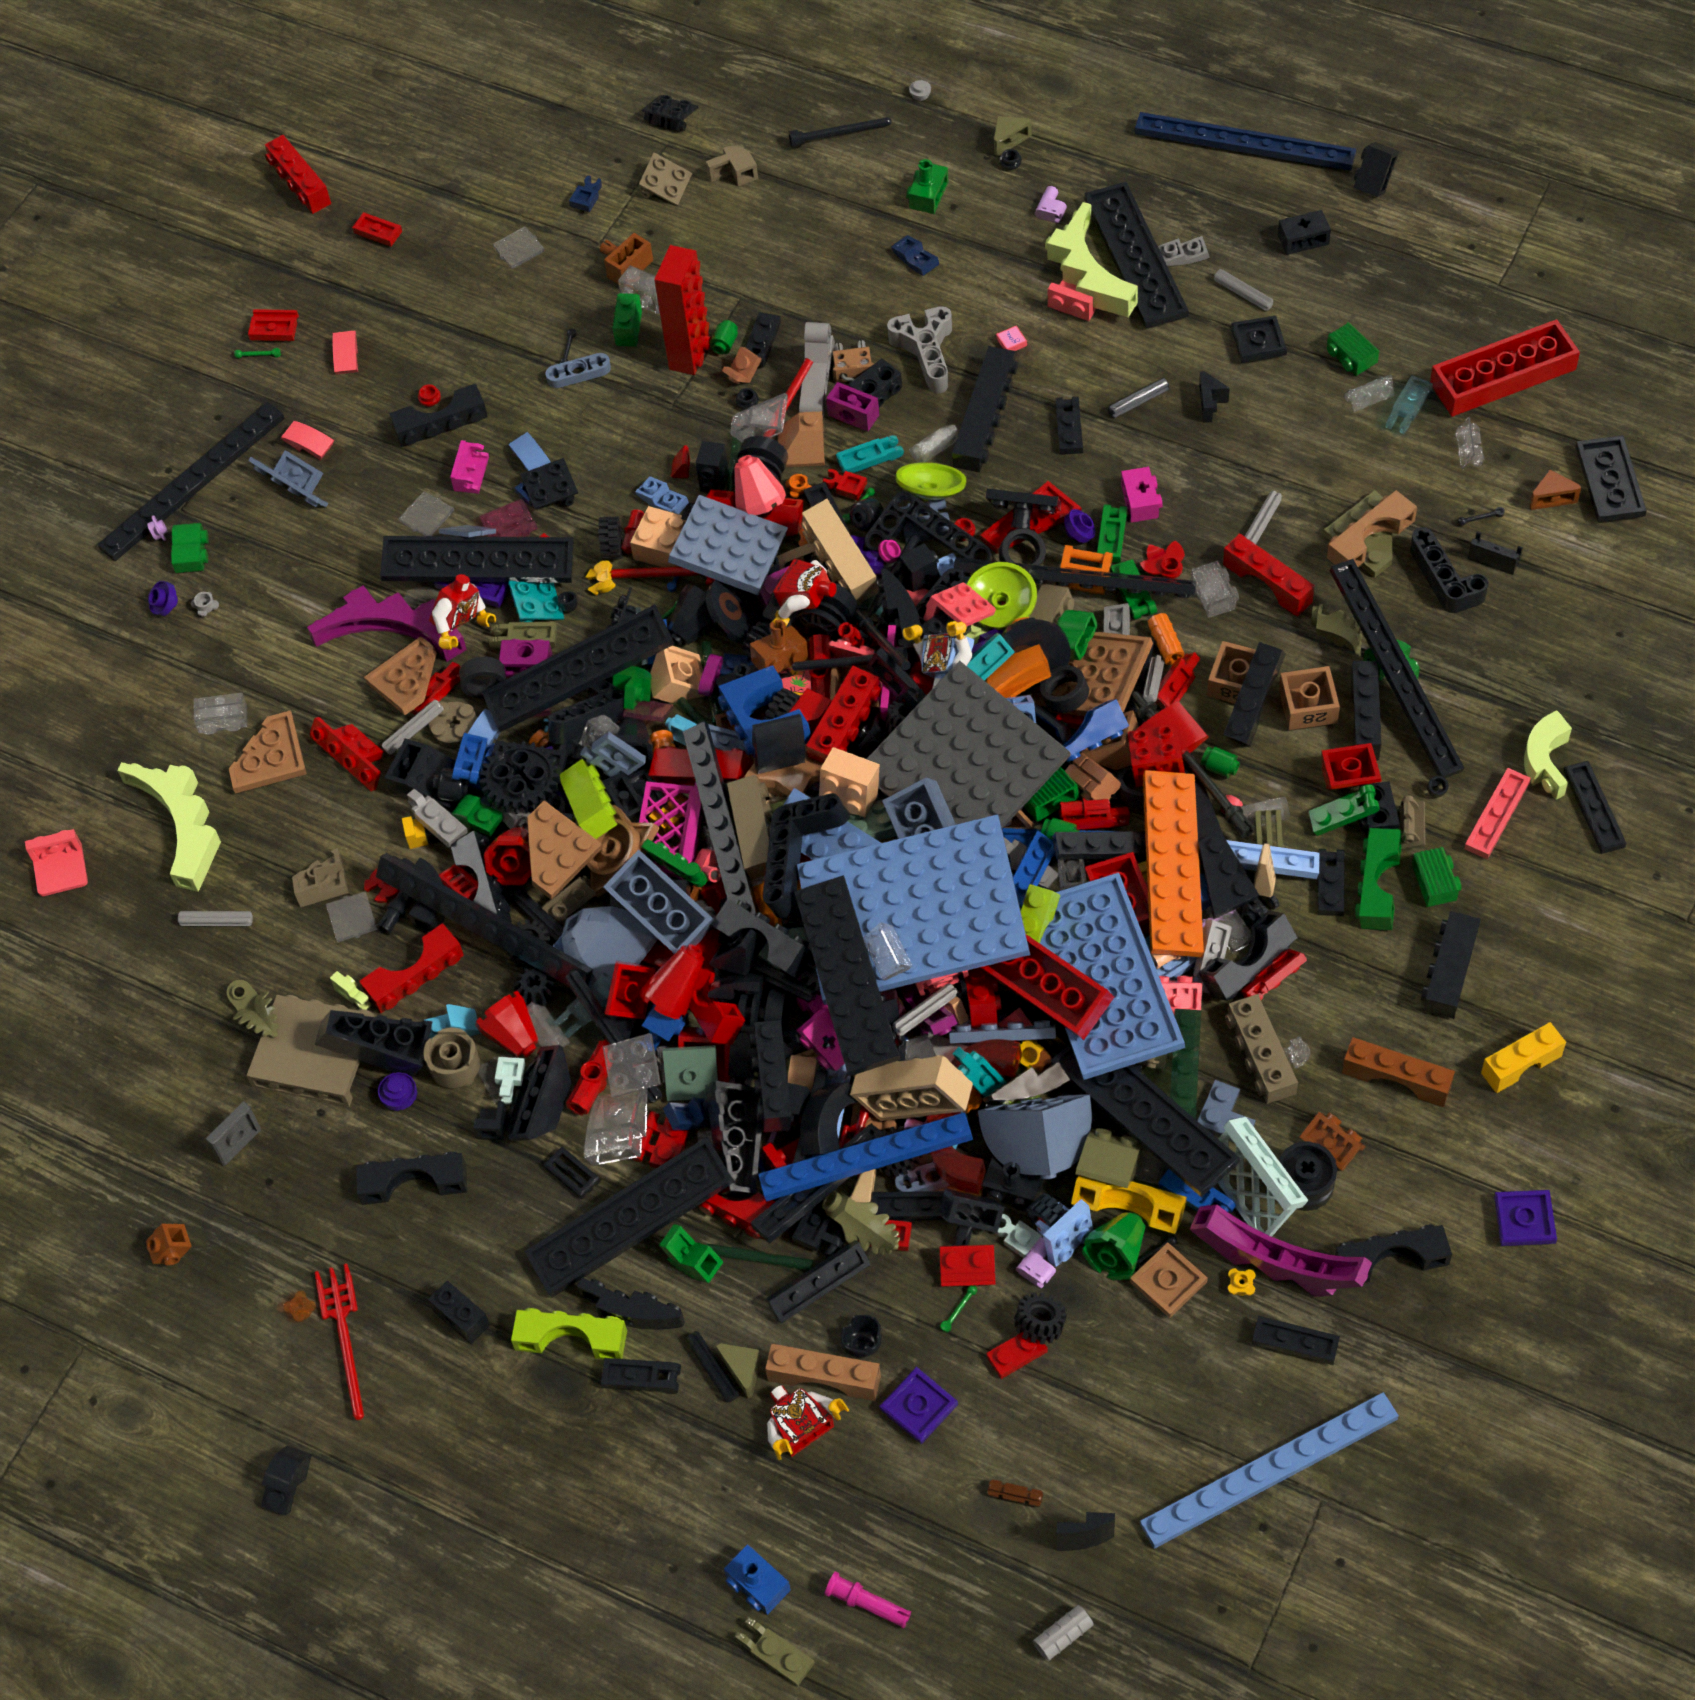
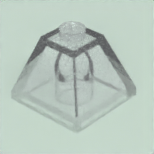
[730,393,788,443]

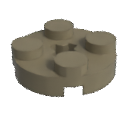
[429,702,477,748]

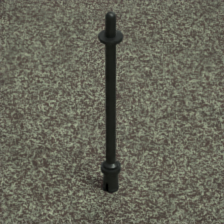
[1130,691,1255,838]

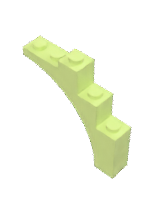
[1045,202,1138,318]
[117,762,221,892]

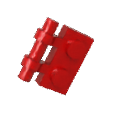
[632,1111,691,1168]

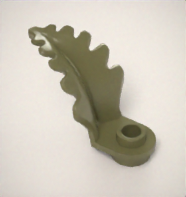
[1311,604,1363,657]
[227,980,279,1038]
[822,1191,900,1255]

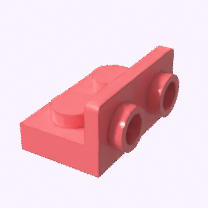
[1159,975,1202,1015]

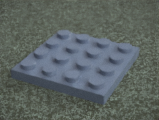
[668,495,788,595]

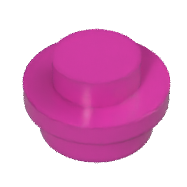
[878,540,901,563]

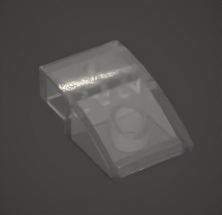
[584,1087,647,1166]

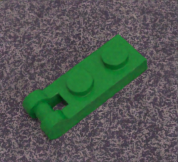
[1097,504,1128,563]
[1110,559,1157,620]
[1309,785,1380,836]
[641,839,707,887]

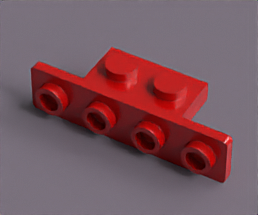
[310,717,383,791]

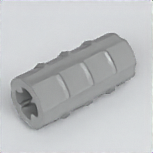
[1033,1605,1094,1661]

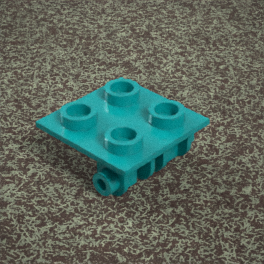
[508,581,564,622]

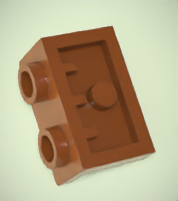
[1300,1112,1366,1171]

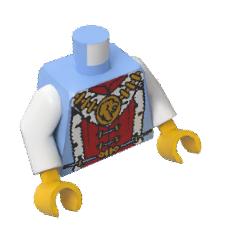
[903,621,974,688]

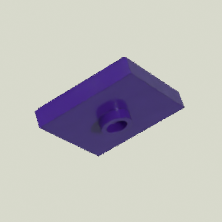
[1494,1190,1557,1246]
[879,1367,958,1444]

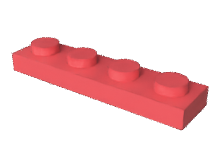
[1464,768,1531,860]

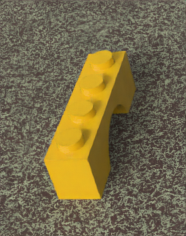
[1071,1175,1187,1234]

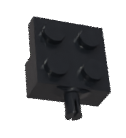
[602,768,667,823]

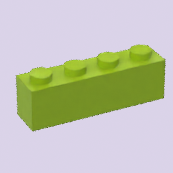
[560,759,617,839]

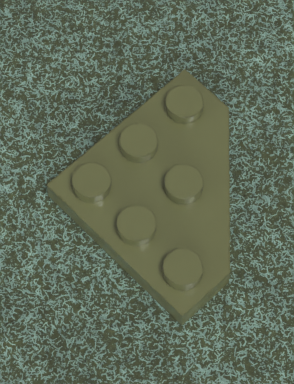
[1323,490,1392,578]

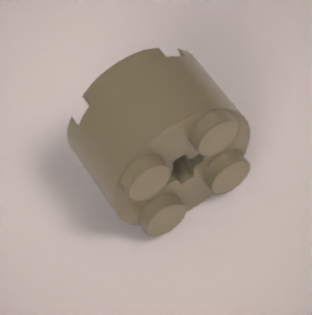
[424,1028,480,1088]

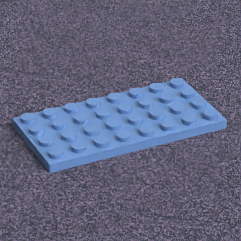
[1040,873,1185,1080]

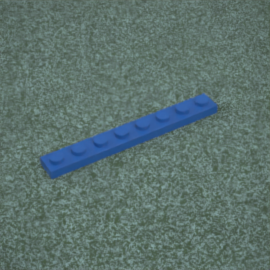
[758,1112,973,1201]

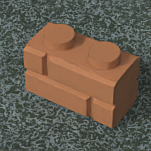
[1065,753,1121,800]

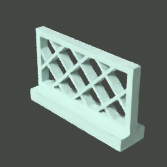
[1218,1117,1308,1237]

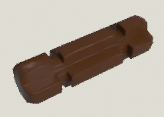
[988,1479,1043,1507]

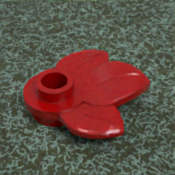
[1140,541,1185,579]

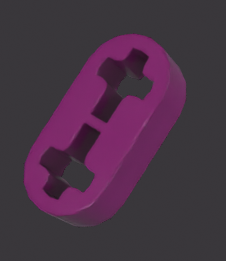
[698,654,723,697]

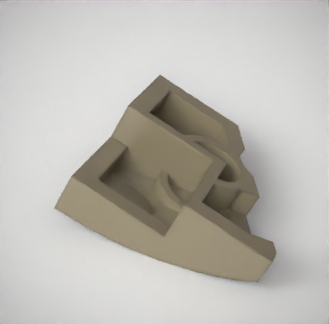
[292,848,349,907]

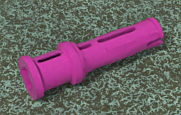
[825,1571,912,1629]

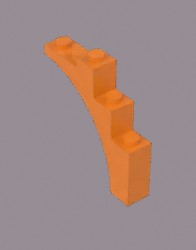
[984,644,1051,698]

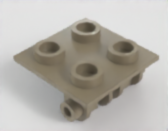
[638,152,692,206]

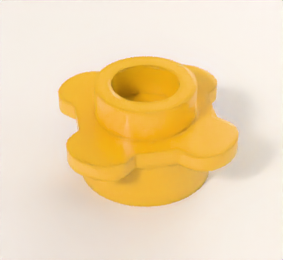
[1228,1268,1256,1296]

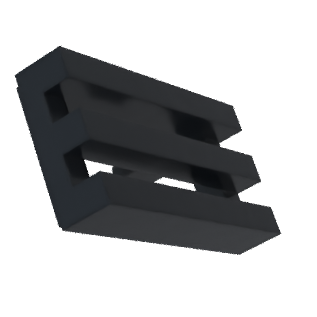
[544,1147,601,1200]

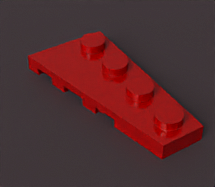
[980,481,1082,554]

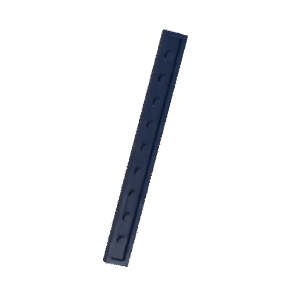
[1135,112,1356,171]

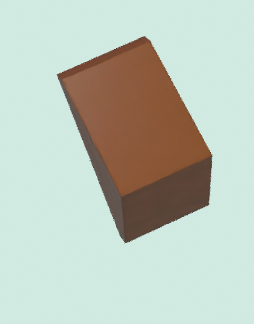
[1530,470,1581,510]

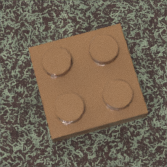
[1130,1242,1208,1318]

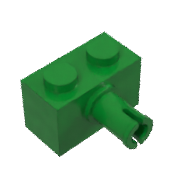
[906,159,949,214]

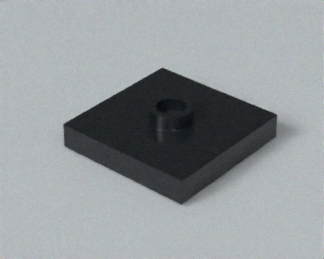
[1231,315,1287,363]

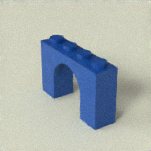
[718,665,811,759]

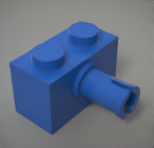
[641,1003,689,1052]
[724,1544,791,1615]

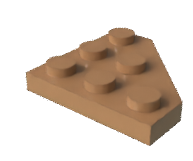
[364,636,437,715]
[229,710,307,794]
[527,801,602,900]

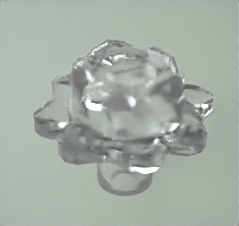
[1283,1037,1311,1068]

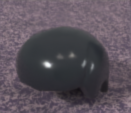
[840,1314,882,1359]

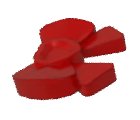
[364,869,399,903]

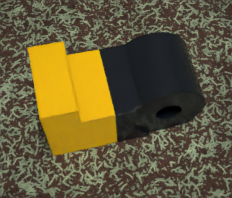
[402,816,440,849]

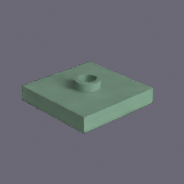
[663,1045,719,1101]

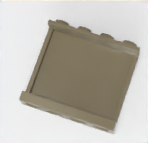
[247,995,375,1107]

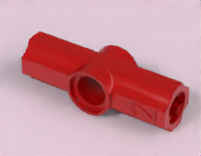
[809,634,832,699]
[566,1040,618,1116]

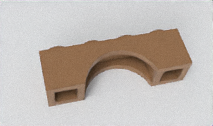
[1327,490,1417,567]
[765,1344,881,1401]

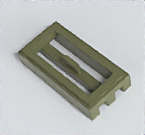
[1254,810,1283,848]

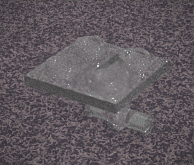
[603,1033,667,1098]

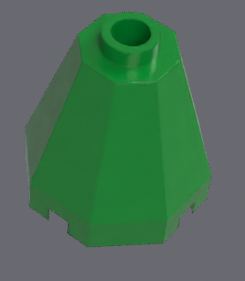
[1082,1212,1146,1281]

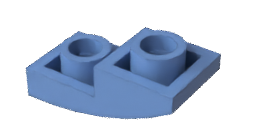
[509,432,551,471]
[635,476,689,514]
[468,709,500,757]

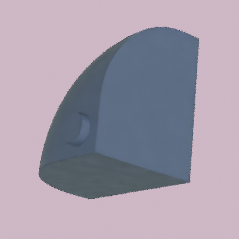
[978,1095,1092,1179]

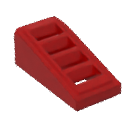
[439,864,478,901]

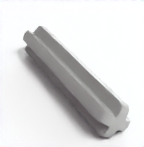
[1214,269,1273,311]
[1244,491,1282,544]
[1142,655,1164,703]
[382,699,444,755]
[178,911,253,926]
[892,984,957,1036]

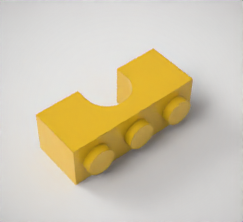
[1481,1022,1566,1093]

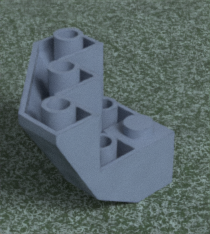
[561,906,658,1006]

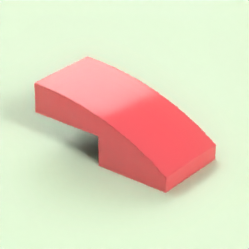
[333,331,358,375]
[281,421,334,460]

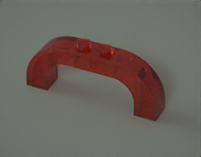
[927,1039,1022,1195]

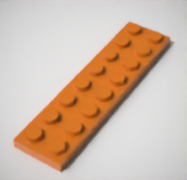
[1143,770,1204,957]

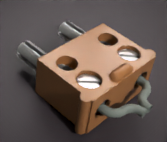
[833,340,874,382]

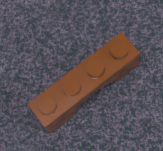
[1342,1037,1455,1107]

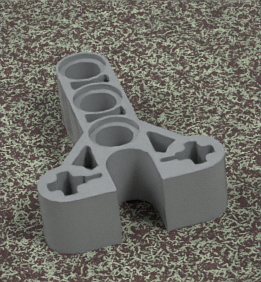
[887,306,952,394]
[799,322,835,417]

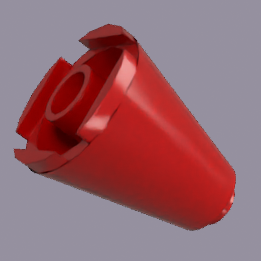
[639,944,704,1019]

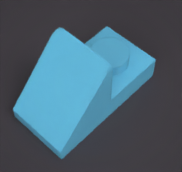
[425,1004,481,1039]

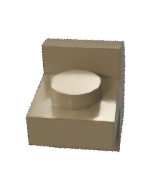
[706,146,758,186]

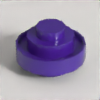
[1064,509,1096,543]
[148,581,178,616]
[378,1072,418,1111]

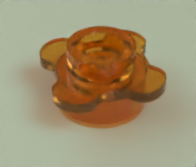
[283,1291,316,1322]

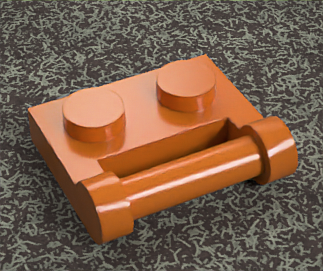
[1057,545,1113,595]

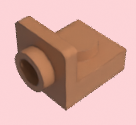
[722,347,762,384]

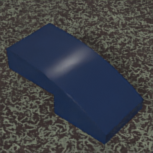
[891,235,939,276]
[663,1098,711,1130]

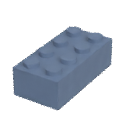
[882,777,956,839]
[604,849,714,954]

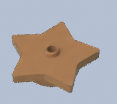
[745,744,823,797]
[587,805,659,898]

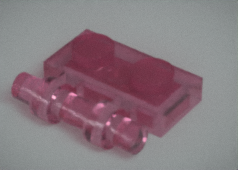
[479,499,538,537]

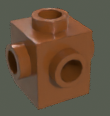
[146,1224,192,1266]

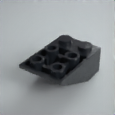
[385,738,470,812]

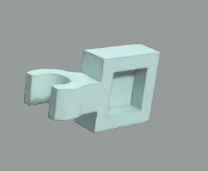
[495,1057,525,1104]

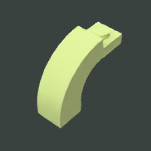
[1524,711,1572,800]

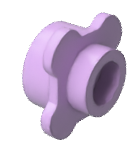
[147,515,168,541]

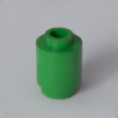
[709,320,738,355]
[1201,747,1240,778]
[1041,818,1080,841]

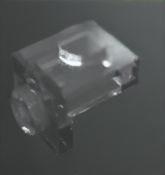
[579,715,620,750]

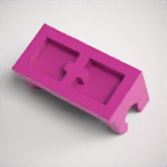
[450,440,489,494]

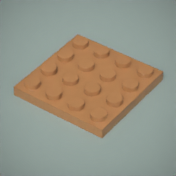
[1032,632,1153,717]

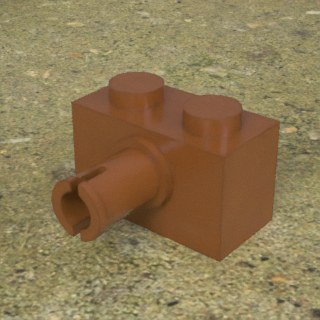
[600,233,653,288]
[750,620,808,673]

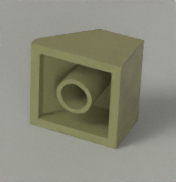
[1075,1128,1143,1188]

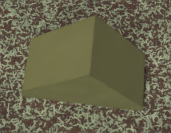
[994,116,1032,157]
[716,1343,761,1399]

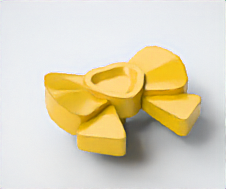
[586,561,616,595]

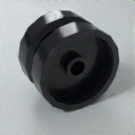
[1279,1141,1338,1211]

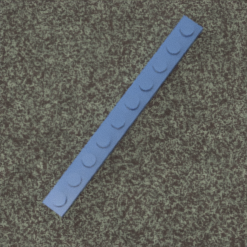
[1140,1392,1399,1549]

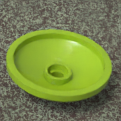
[896,463,966,501]
[966,562,1037,630]

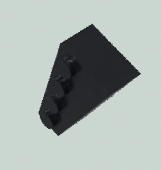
[315,1010,433,1077]
[705,1081,762,1198]

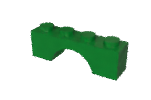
[1355,828,1402,930]

